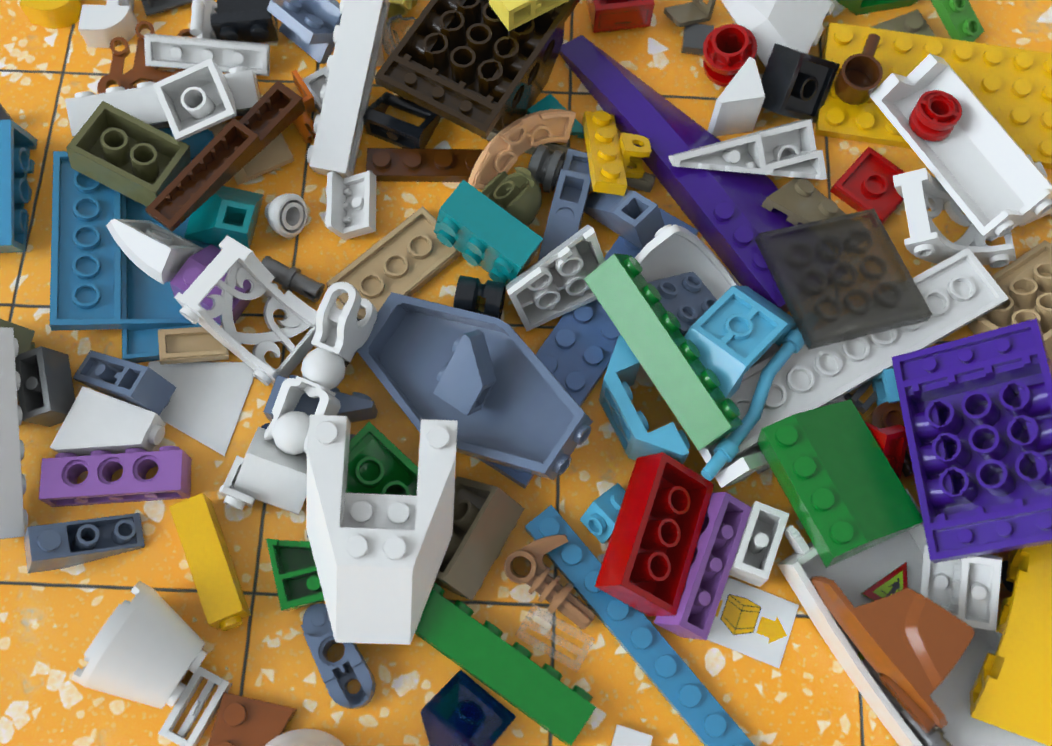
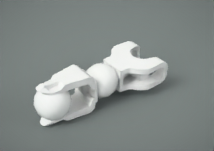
[264,282,377,455]

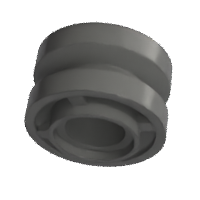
[528,144,565,194]

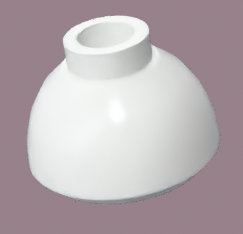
[264,193,308,238]

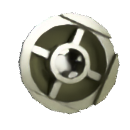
[481,166,542,226]

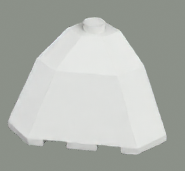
[721,0,835,68]

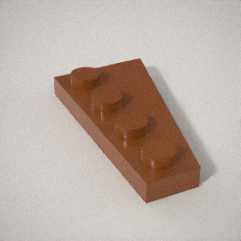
[208,692,297,746]

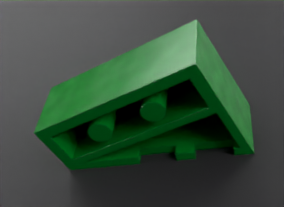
[266,539,325,611]

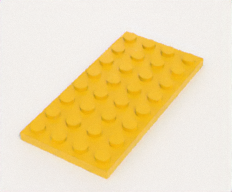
[814,22,1052,169]

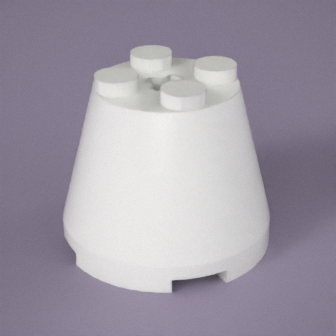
[71,581,208,709]

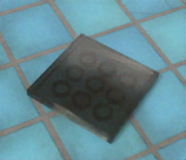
[755,209,933,350]

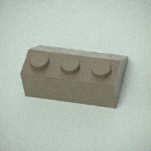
[435,476,524,601]

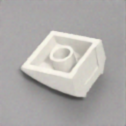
[106,219,204,285]

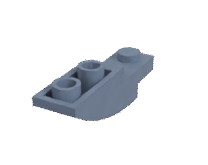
[538,149,592,261]

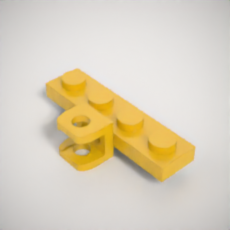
[582,111,652,196]

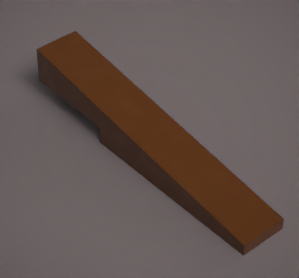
[145,81,305,232]

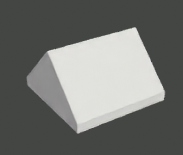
[707,57,765,137]
[233,426,307,515]

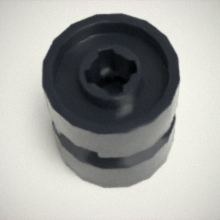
[453,275,506,319]

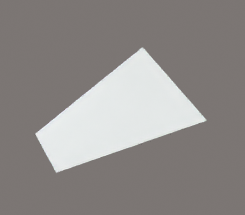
[147,361,255,457]

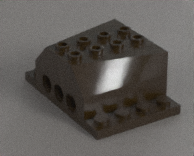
[375,0,580,139]

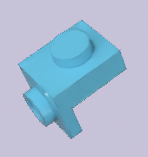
[580,483,626,544]

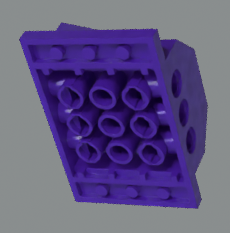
[891,318,1052,563]

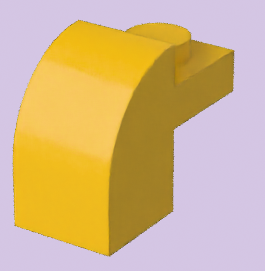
[19,0,82,29]

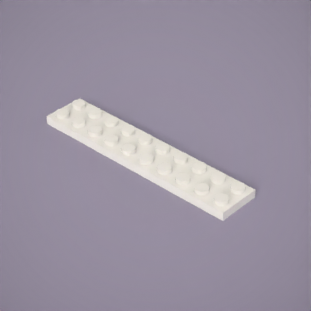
[720,247,1009,458]

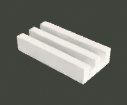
[158,666,232,746]

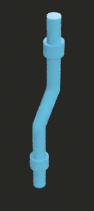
[700,314,818,481]

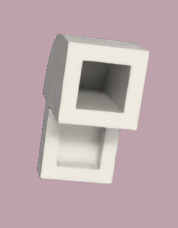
[78,0,138,48]

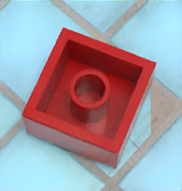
[587,0,654,33]

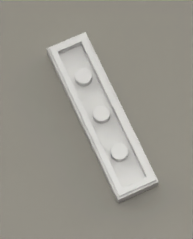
[144,33,270,76]

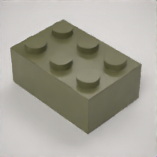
[66,101,191,207]

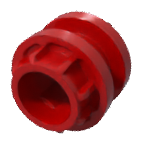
[703,23,757,87]

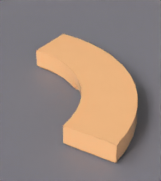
[468,109,576,190]

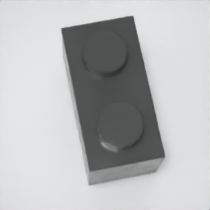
[15,346,75,427]

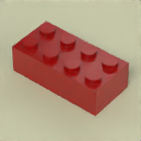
[595,452,715,616]

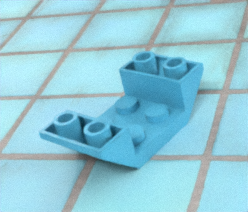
[684,286,800,399]
[599,335,690,464]

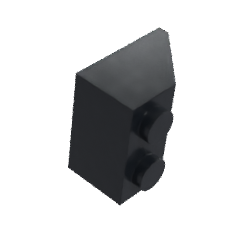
[761,43,840,123]

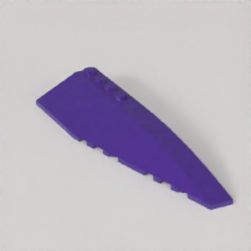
[559,35,847,313]

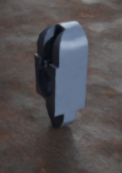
[301,603,376,709]

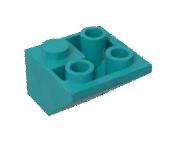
[185,186,263,249]

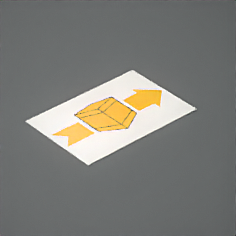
[707,577,799,669]

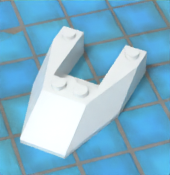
[306,414,458,645]

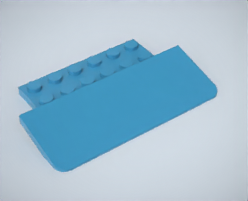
[50,128,221,363]

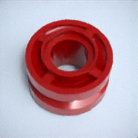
[909,90,962,141]

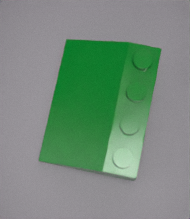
[757,399,923,568]

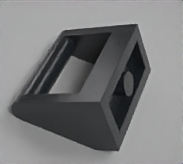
[363,92,441,149]

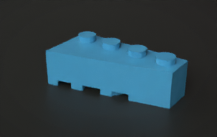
[0,119,37,253]

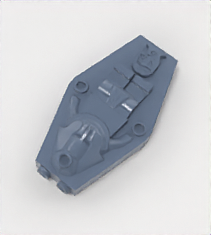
[357,292,593,480]

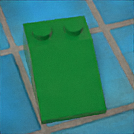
[346,422,418,496]

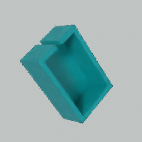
[434,179,544,285]

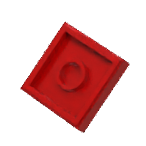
[830,147,905,228]

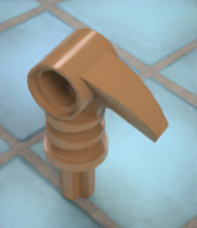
[504,534,595,630]

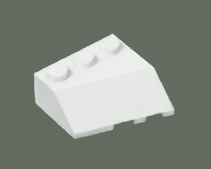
[505,224,605,331]

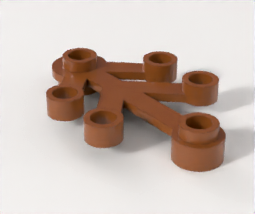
[97,21,196,94]

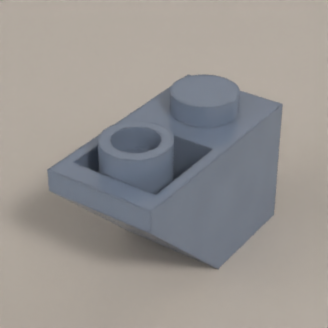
[433,329,497,416]

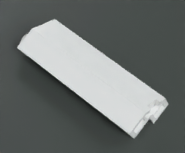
[869,54,1052,237]

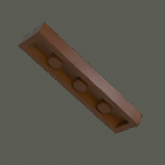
[366,148,484,182]

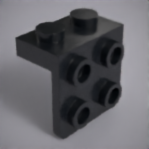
[210,0,279,43]

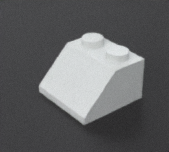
[152,58,237,142]

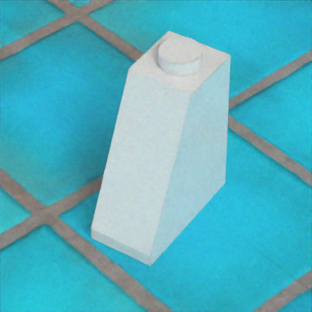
[50,386,166,456]

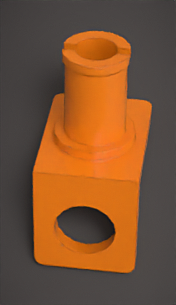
[292,70,316,144]

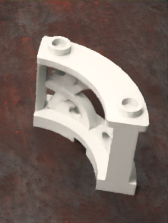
[893,168,1017,268]
[174,235,317,386]

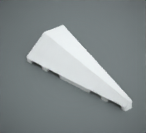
[668,119,827,180]

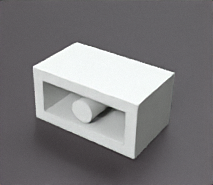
[729,501,789,587]

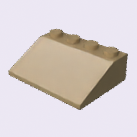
[967,240,1052,361]

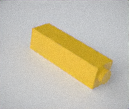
[169,493,251,631]

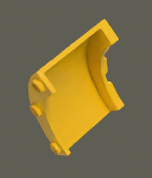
[970,543,1052,746]

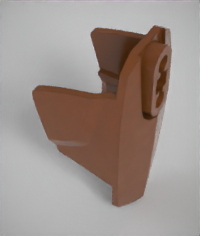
[810,576,975,733]

